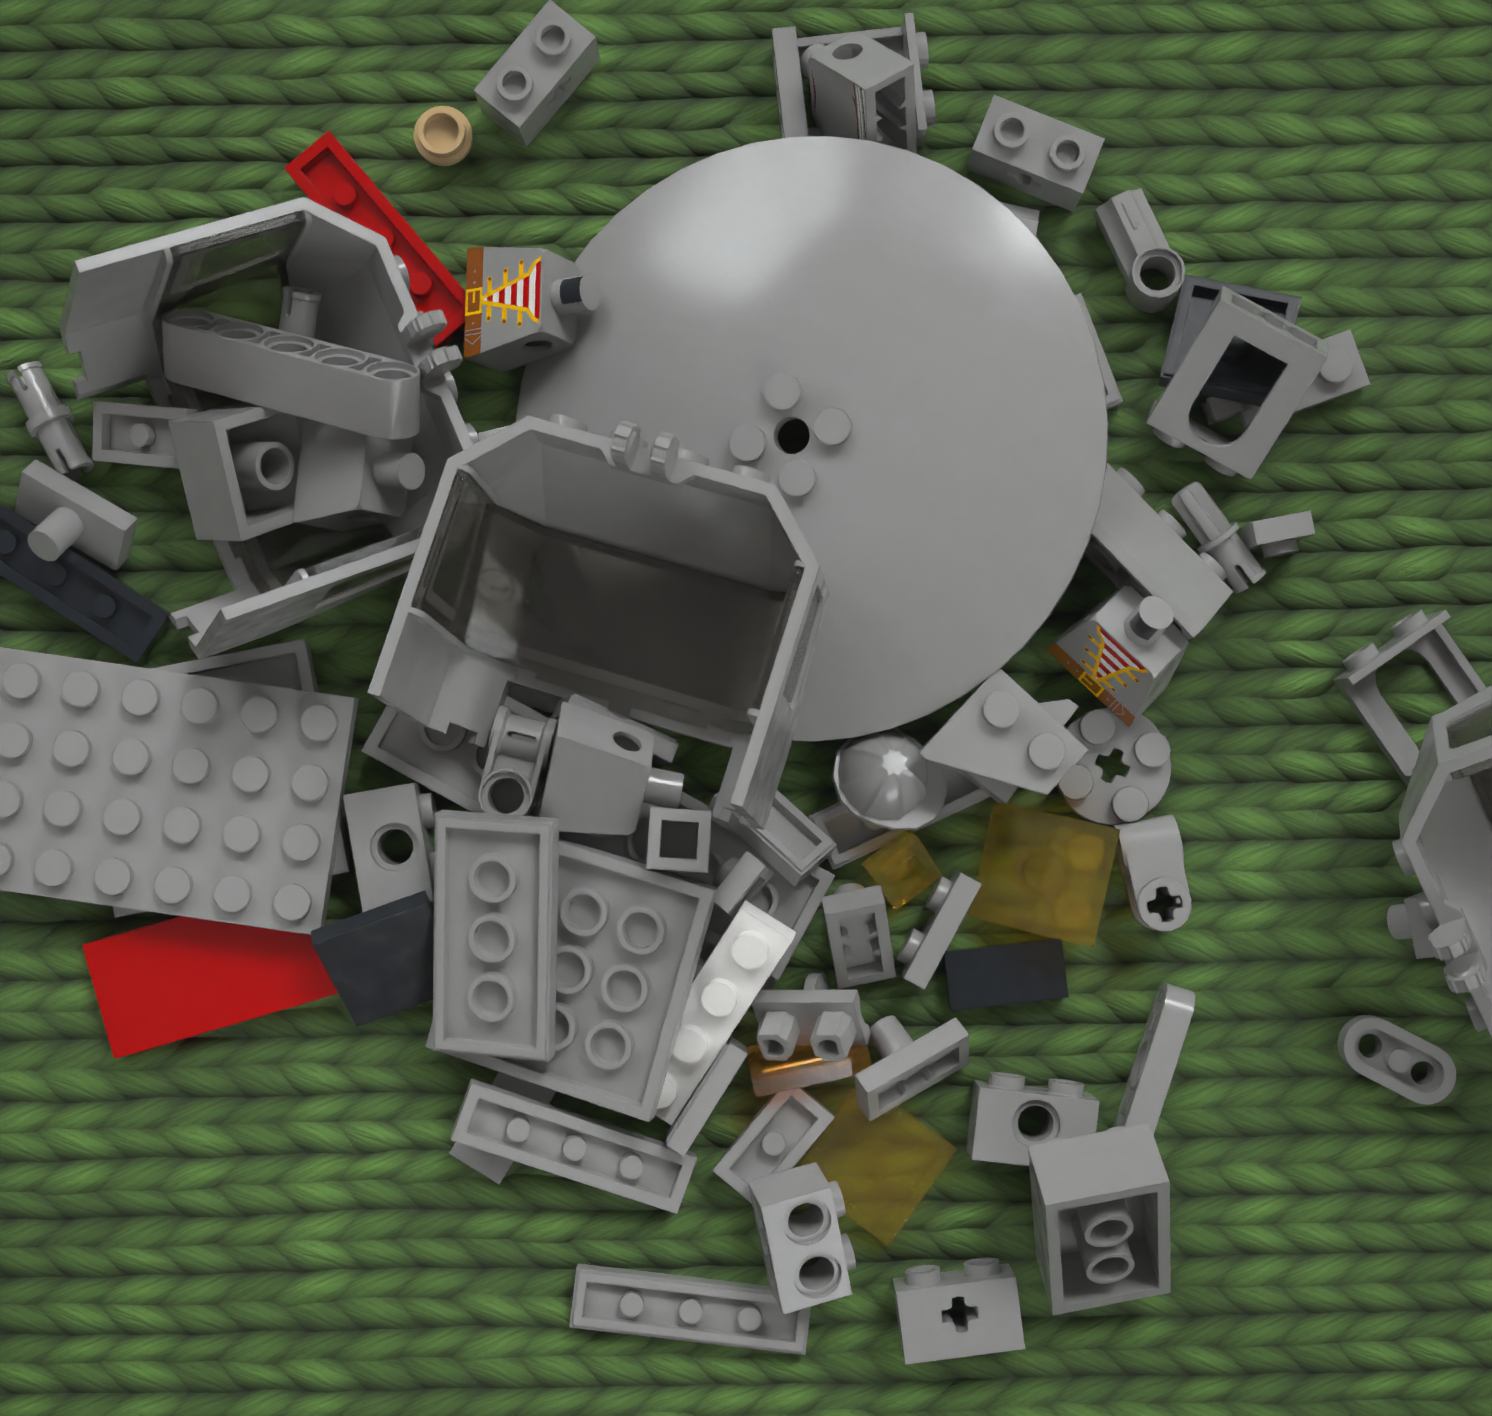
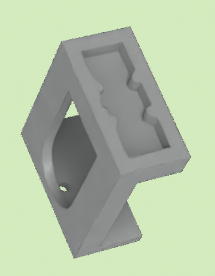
[771,13,936,147]
[1146,286,1328,480]
[1333,609,1492,787]

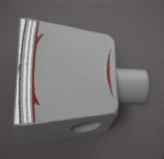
[800,32,917,154]

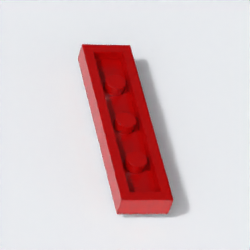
[284,130,466,349]

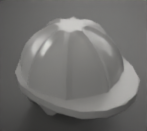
[831,728,947,830]

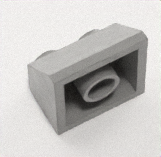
[168,402,304,541]

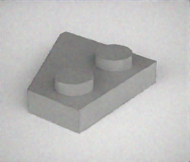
[917,668,1089,795]

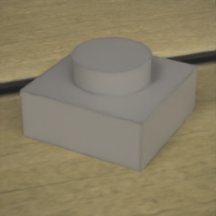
[1239,510,1315,558]
[712,851,774,917]

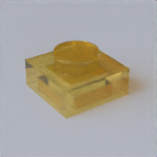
[861,830,942,911]

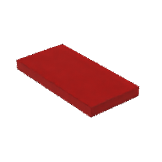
[82,916,339,1059]

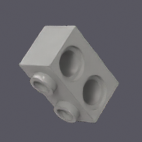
[747,1162,856,1315]

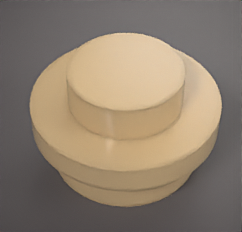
[414,106,473,166]

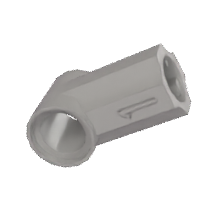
[1093,188,1186,313]

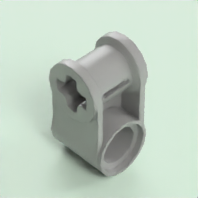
[478,705,558,816]
[1113,814,1192,931]

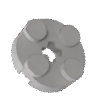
[1056,707,1171,825]

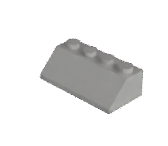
[1084,463,1233,640]

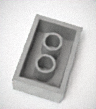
[1028,1123,1171,1315]

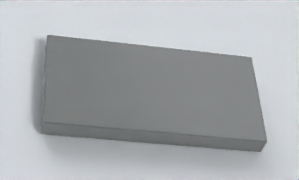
[433,810,559,1062]

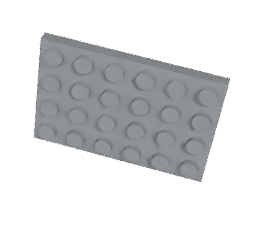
[0,647,359,935]

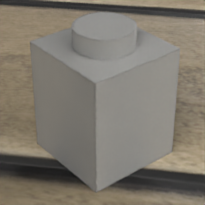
[646,807,712,873]

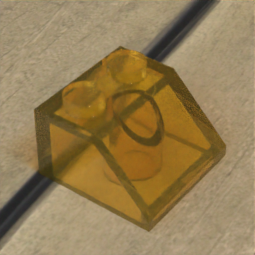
[969,801,1120,947]

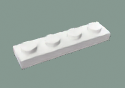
[655,900,796,1125]

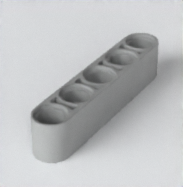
[162,309,420,440]

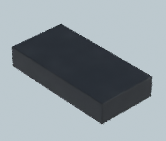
[943,937,1069,1011]

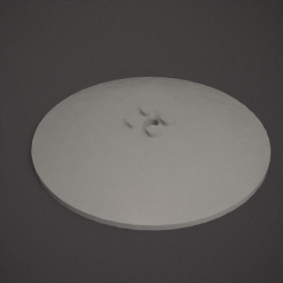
[516,136,1108,741]

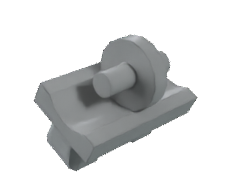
[751,972,871,1061]

